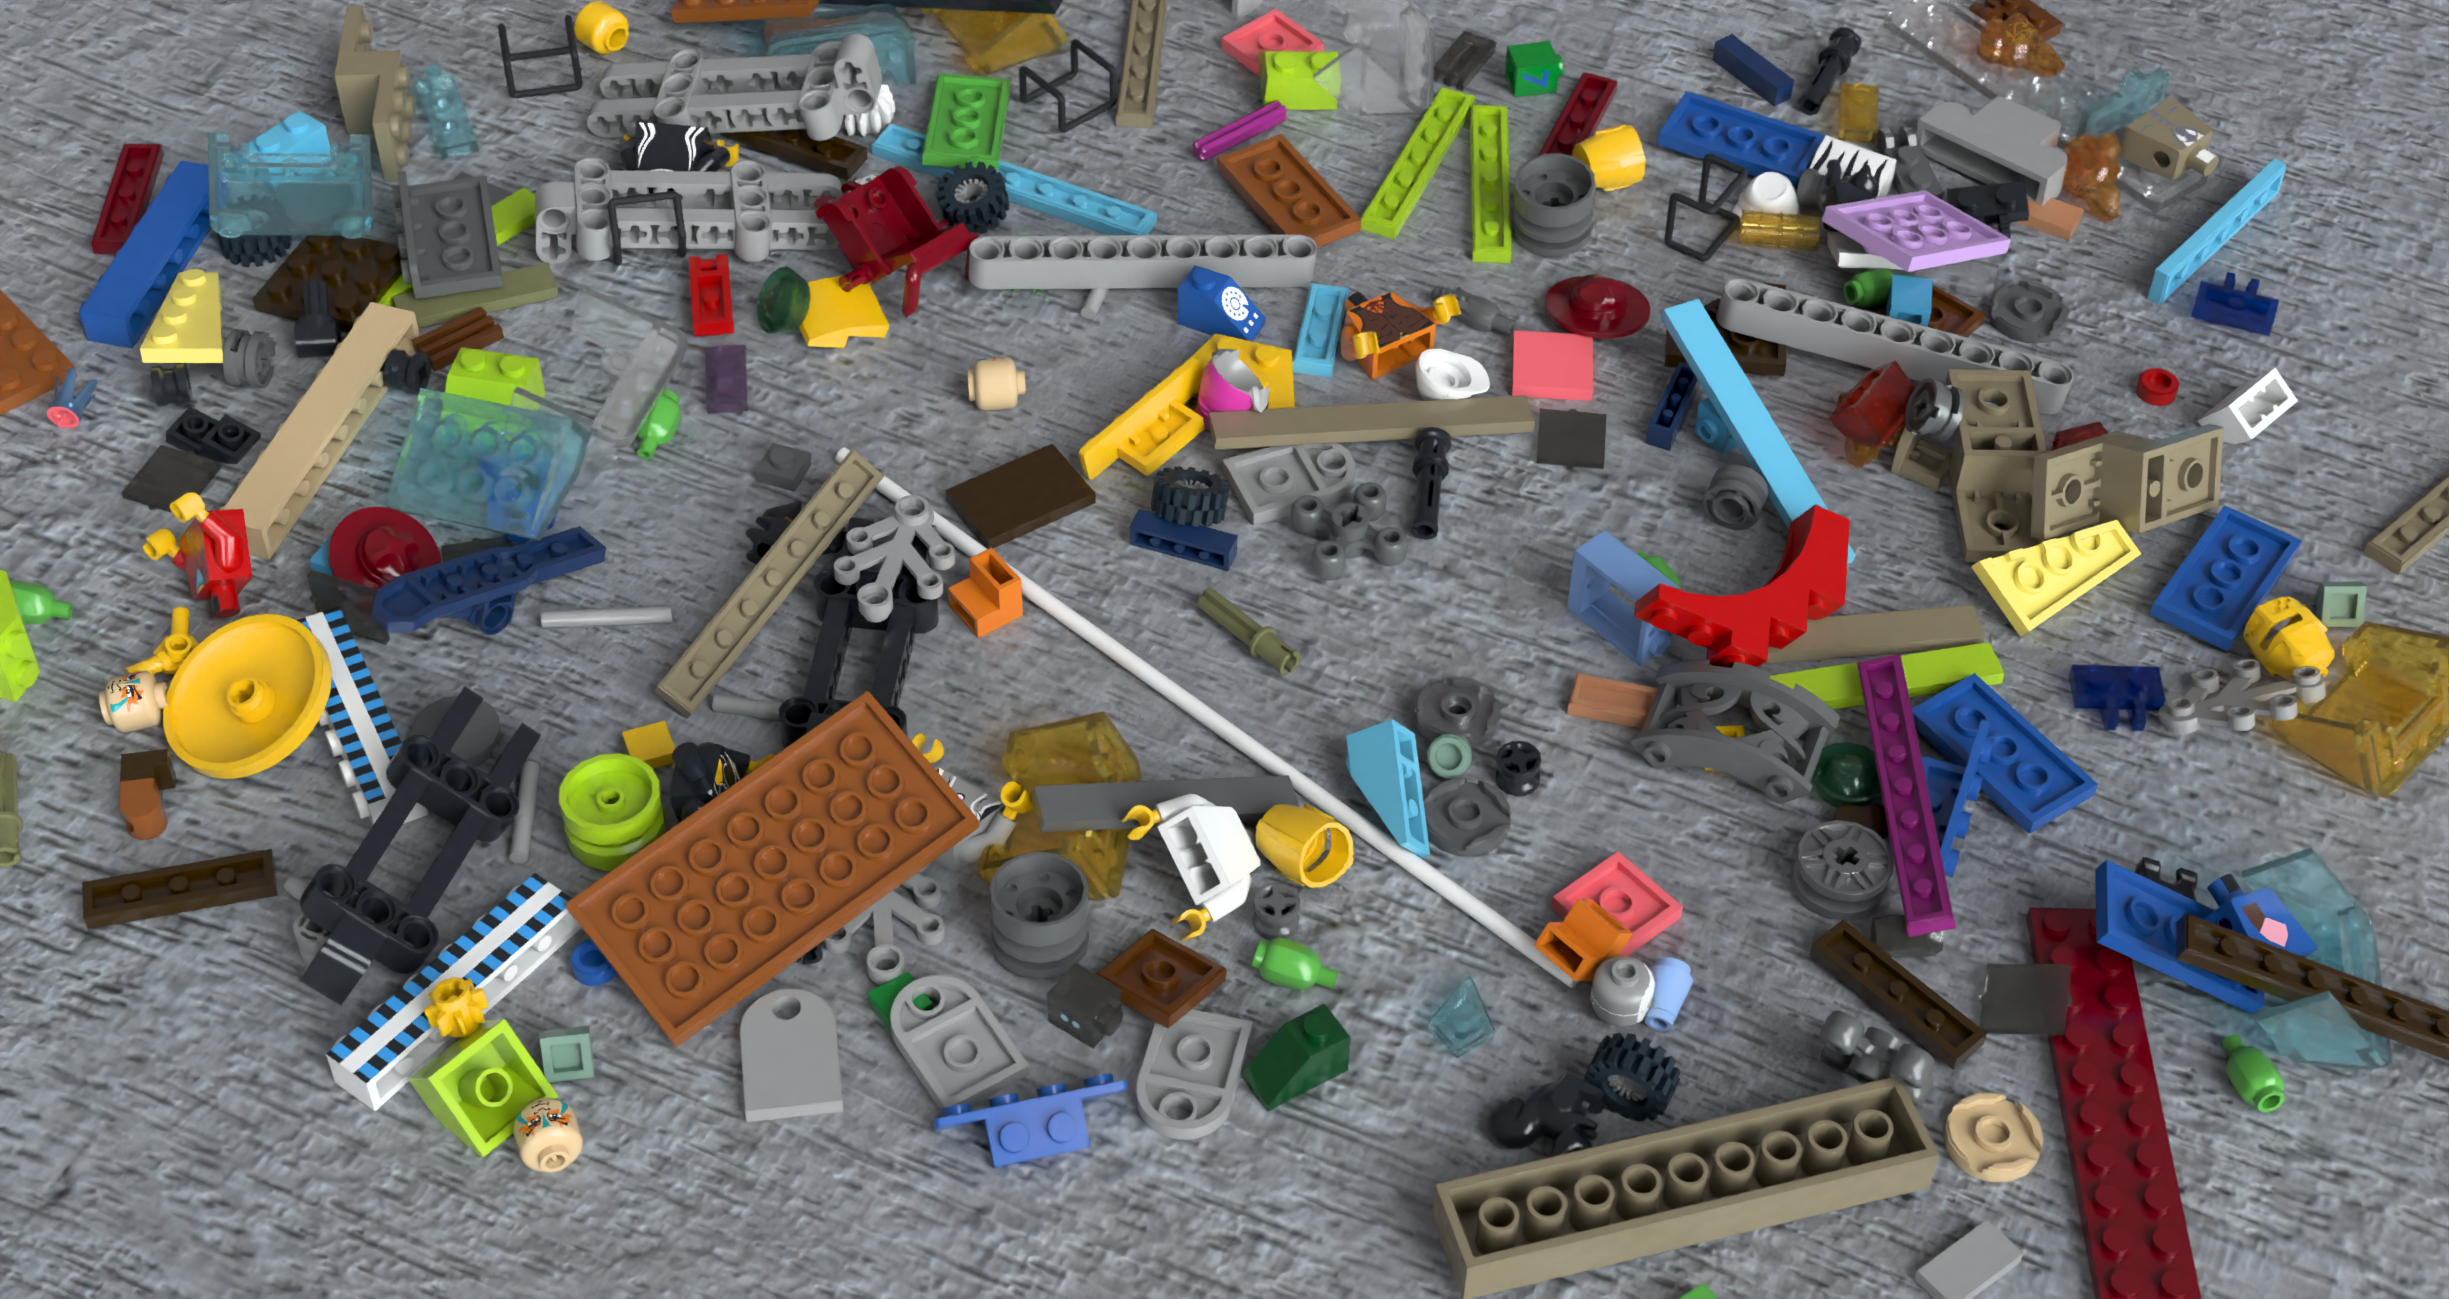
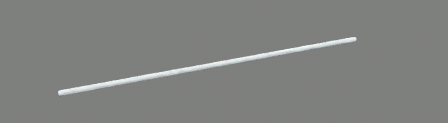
[836,448,1579,988]

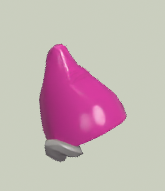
[1195,349,1269,428]

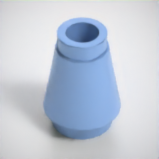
[1644,957,1693,1031]

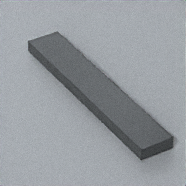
[1030,775,1299,832]

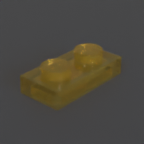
[1838,83,1879,144]

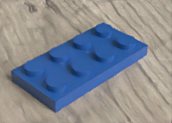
[1657,91,1825,189]
[2149,505,2302,652]
[1912,673,2098,834]
[2095,860,2265,1014]

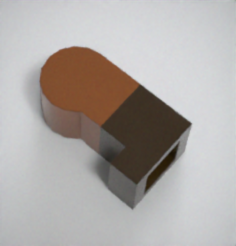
[119,749,176,840]

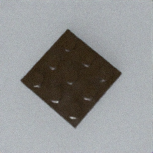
[252,226,408,333]

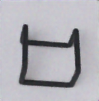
[498,15,583,98]
[1019,39,1117,133]
[1664,154,1748,261]
[607,191,686,266]

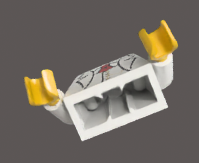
[1121,794,1260,941]

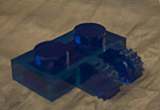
[2191,272,2279,336]
[2069,664,2165,731]

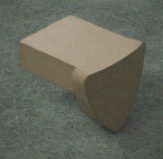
[1891,426,1952,491]

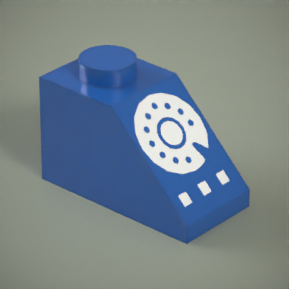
[1178,265,1266,342]

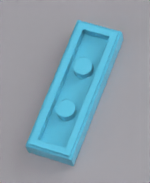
[1293,283,1350,377]

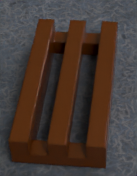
[412,307,504,372]

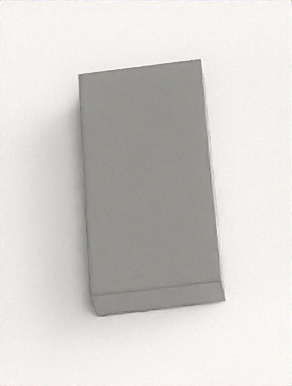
[1914,1219,2023,1299]

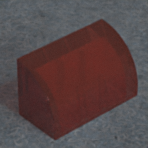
[1829,360,1915,447]

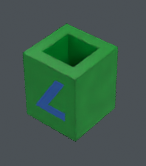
[1505,41,1563,98]

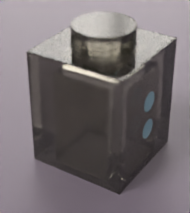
[1047,962,1123,1049]

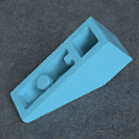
[1345,719,1430,858]

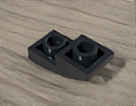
[166,406,261,464]

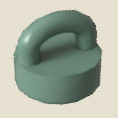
[1427,733,1473,778]

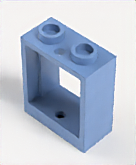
[1567,530,1680,666]

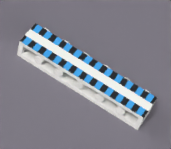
[296,606,429,825]
[326,873,581,1111]

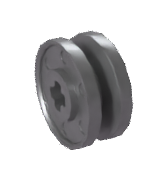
[1791,820,1893,921]

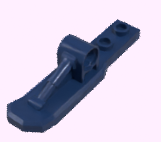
[371,526,606,635]

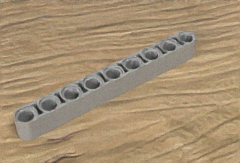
[969,234,1317,289]
[1716,278,2074,415]

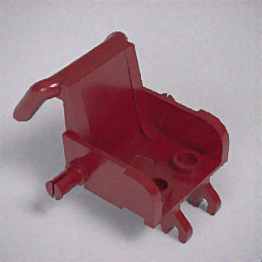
[813,165,980,317]

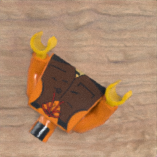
[1340,292,1461,380]

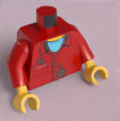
[142,492,252,618]

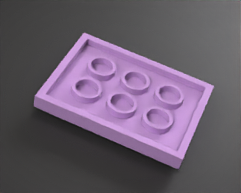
[1822,190,2011,272]

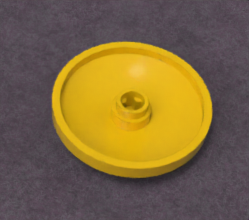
[163,614,332,779]

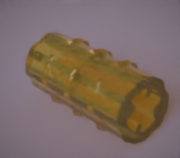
[1739,210,1820,251]

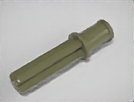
[1197,588,1301,676]
[0,751,23,867]

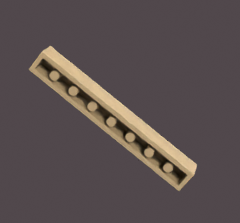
[219,302,420,560]

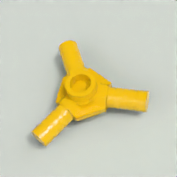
[124,607,198,675]

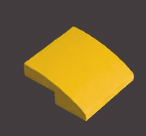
[785,276,890,348]

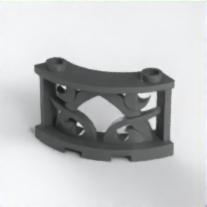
[1630,659,1840,804]

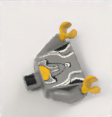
[912,733,1033,873]

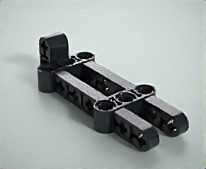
[779,517,939,748]
[300,686,542,1006]

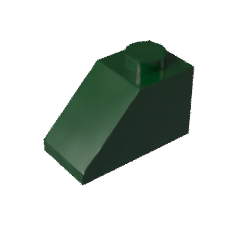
[1242,1004,1351,1112]

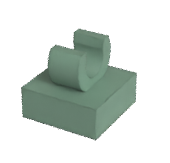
[2316,581,2367,627]
[540,1026,595,1083]

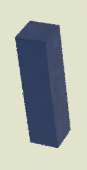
[1713,34,1794,107]
[1646,362,1700,451]
[1130,509,1238,571]

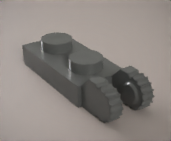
[1876,125,1944,199]

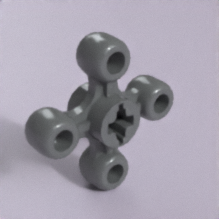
[1291,482,1408,580]
[1819,1011,1935,1106]

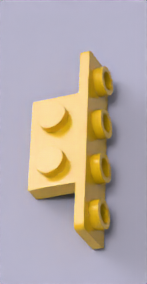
[1079,356,1205,480]

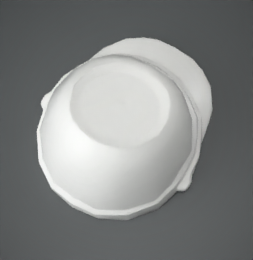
[1733,172,1799,234]
[1415,349,1490,401]

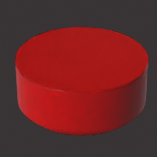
[2136,368,2179,406]

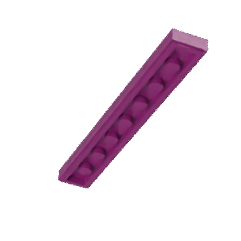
[1857,654,1956,937]

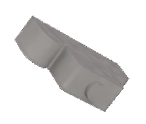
[1916,96,2068,206]

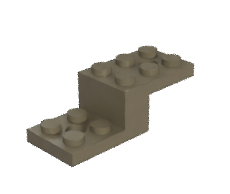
[334,5,416,182]
[1946,369,2048,562]
[2030,424,2224,541]

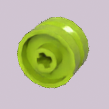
[559,753,666,871]

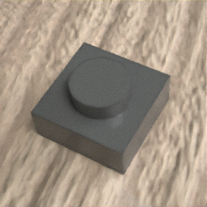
[756,443,812,492]

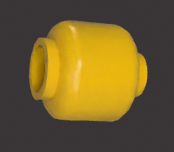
[574,1,629,55]

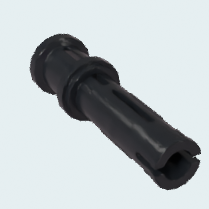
[1797,27,1861,115]
[1411,427,1451,540]

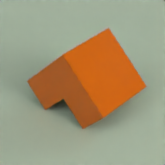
[948,548,1023,638]
[1533,899,1633,981]

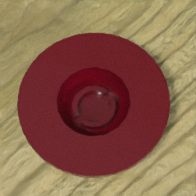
[1545,274,1651,339]
[328,507,442,610]

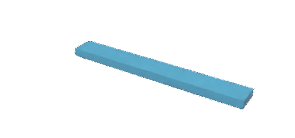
[872,123,1157,235]
[1660,299,1856,565]

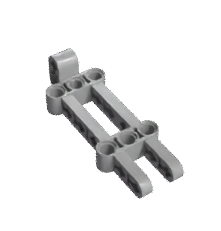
[587,33,882,141]
[535,157,842,264]

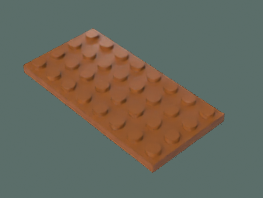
[565,691,980,1048]

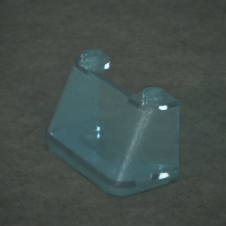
[756,4,916,86]
[208,133,373,239]

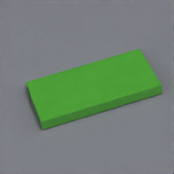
[922,73,1011,171]

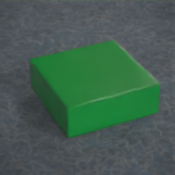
[867,971,933,1032]

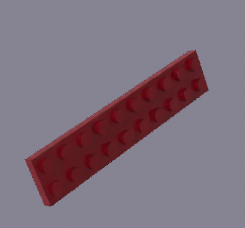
[2026,907,2202,1299]

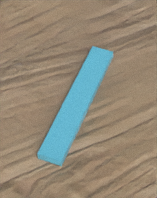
[2147,158,2286,304]

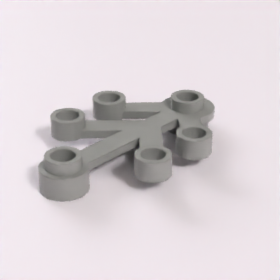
[834,495,955,622]
[2158,658,2326,734]
[824,872,945,986]

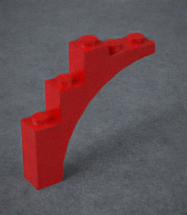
[1634,504,1850,668]

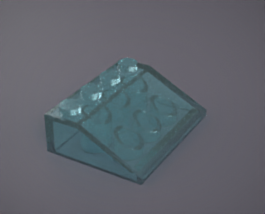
[384,388,591,541]

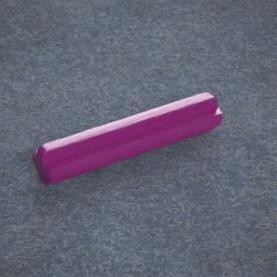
[1192,101,1287,162]

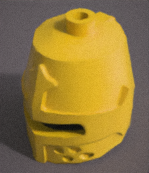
[1572,124,1646,192]
[2243,596,2334,680]
[1255,803,1354,888]

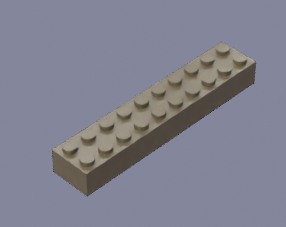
[1432,1077,1939,1299]

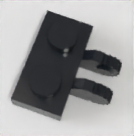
[1947,181,2029,238]

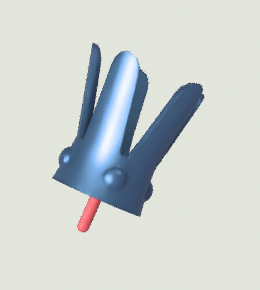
[47,368,98,428]

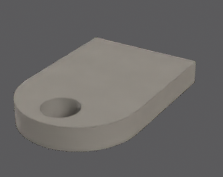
[1222,443,1355,526]
[890,975,1029,1110]
[740,988,844,1122]
[1136,1009,1253,1140]

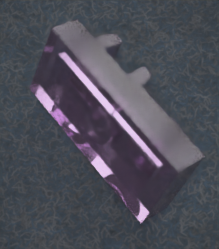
[705,345,748,414]

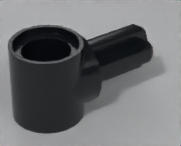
[294,280,342,358]

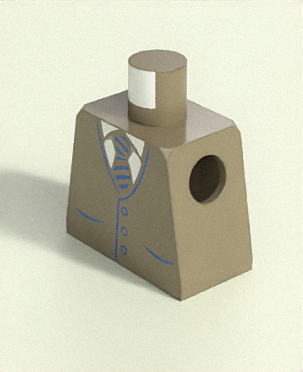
[2118,97,2219,180]

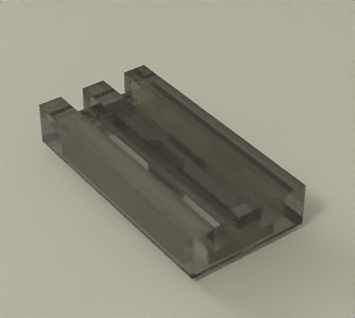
[1430,31,1496,91]

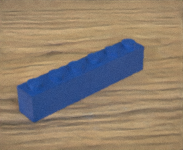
[79,161,231,349]

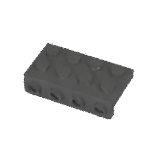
[392,171,503,299]

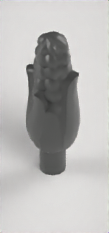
[1431,286,1516,335]

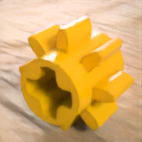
[424,977,489,1038]

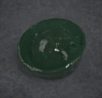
[757,266,811,334]
[1812,742,1881,808]

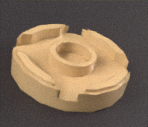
[1943,1093,2044,1182]

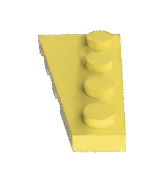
[140,269,224,363]
[1971,520,2141,637]

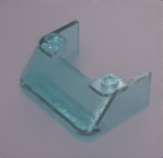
[2242,847,2392,1070]

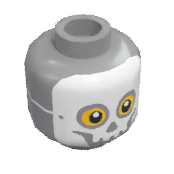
[1590,956,1655,1027]

